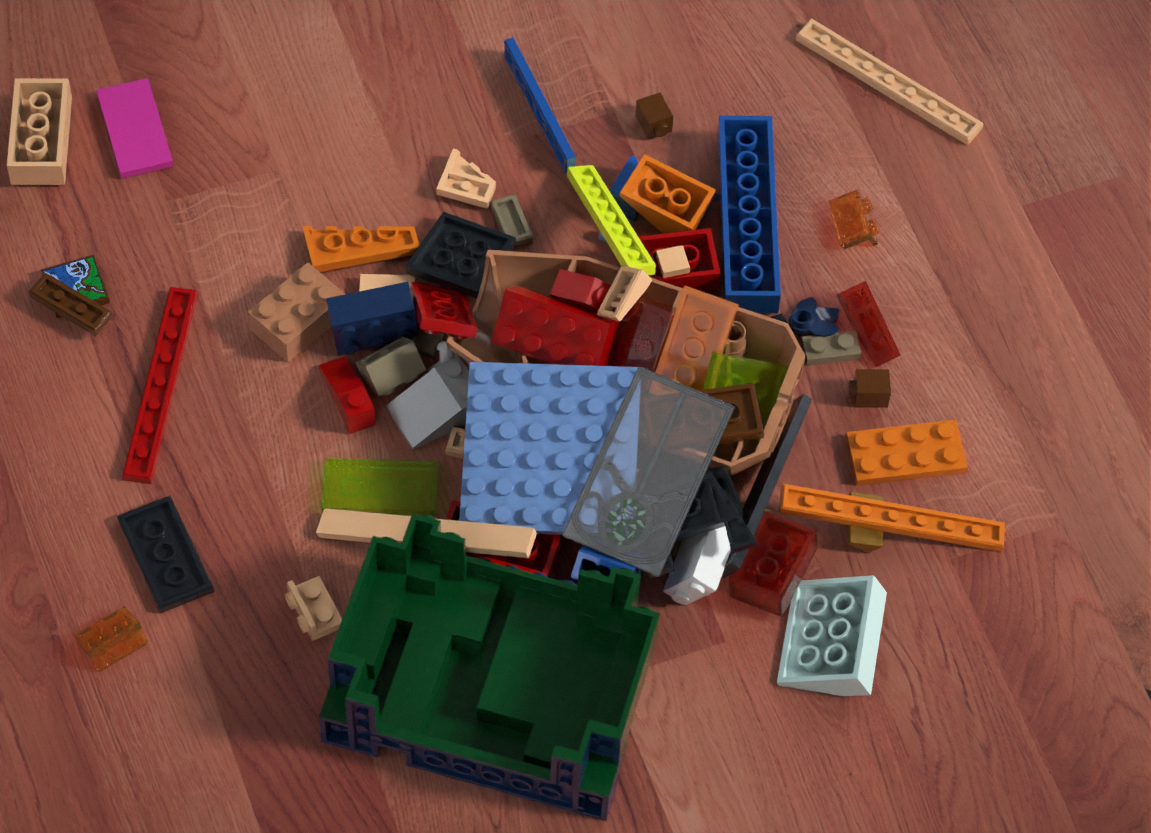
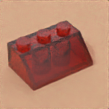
[607,295,676,392]

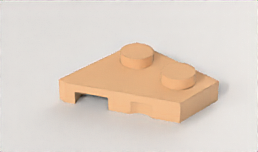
[436,149,496,209]

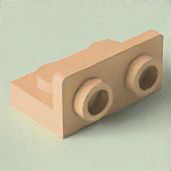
[285,576,342,641]

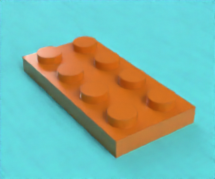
[649,286,739,396]
[846,419,968,486]

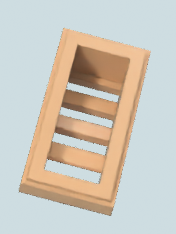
[597,266,652,321]

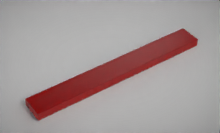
[122,287,198,484]

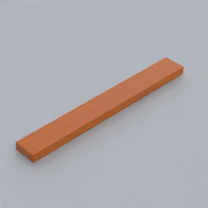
[779,484,1005,552]

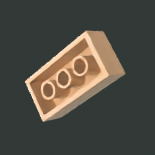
[7,78,72,185]

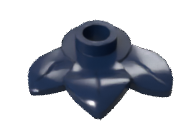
[789,297,839,337]

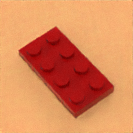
[410,282,478,339]

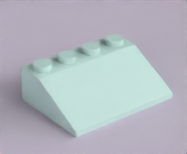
[777,575,887,696]

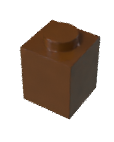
[635,92,673,140]
[849,369,891,408]

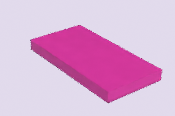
[96,78,173,179]

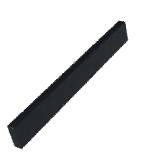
[721,394,811,578]

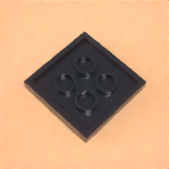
[406,212,516,299]

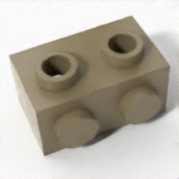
[356,337,426,396]

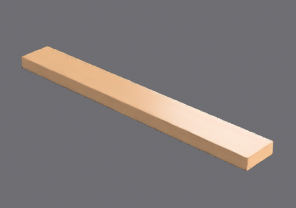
[796,18,984,145]
[316,508,537,558]

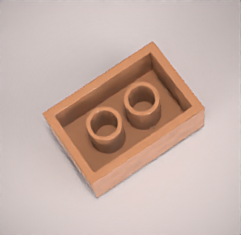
[248,263,345,362]

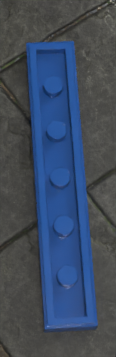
[504,37,576,175]

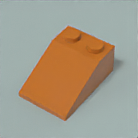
[619,154,716,233]

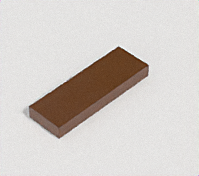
[29,273,113,336]

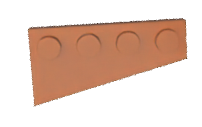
[303,226,420,272]

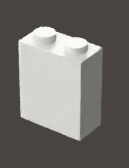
[663,527,731,605]

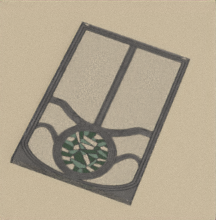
[562,366,735,577]

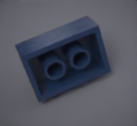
[326,282,418,355]

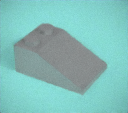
[386,356,469,450]

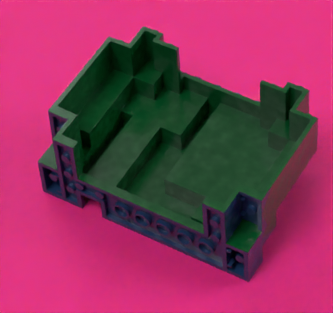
[319,513,660,821]

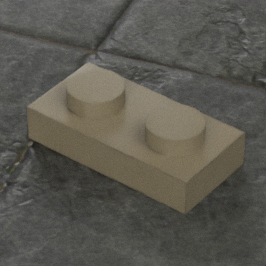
[801,330,862,366]

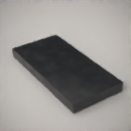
[117,496,214,614]

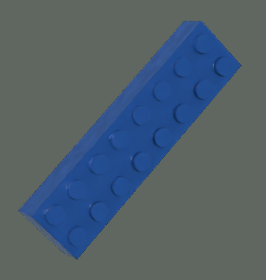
[717,116,781,314]

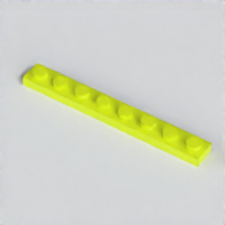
[567,165,656,275]

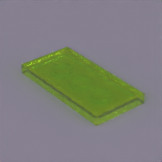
[322,458,438,516]

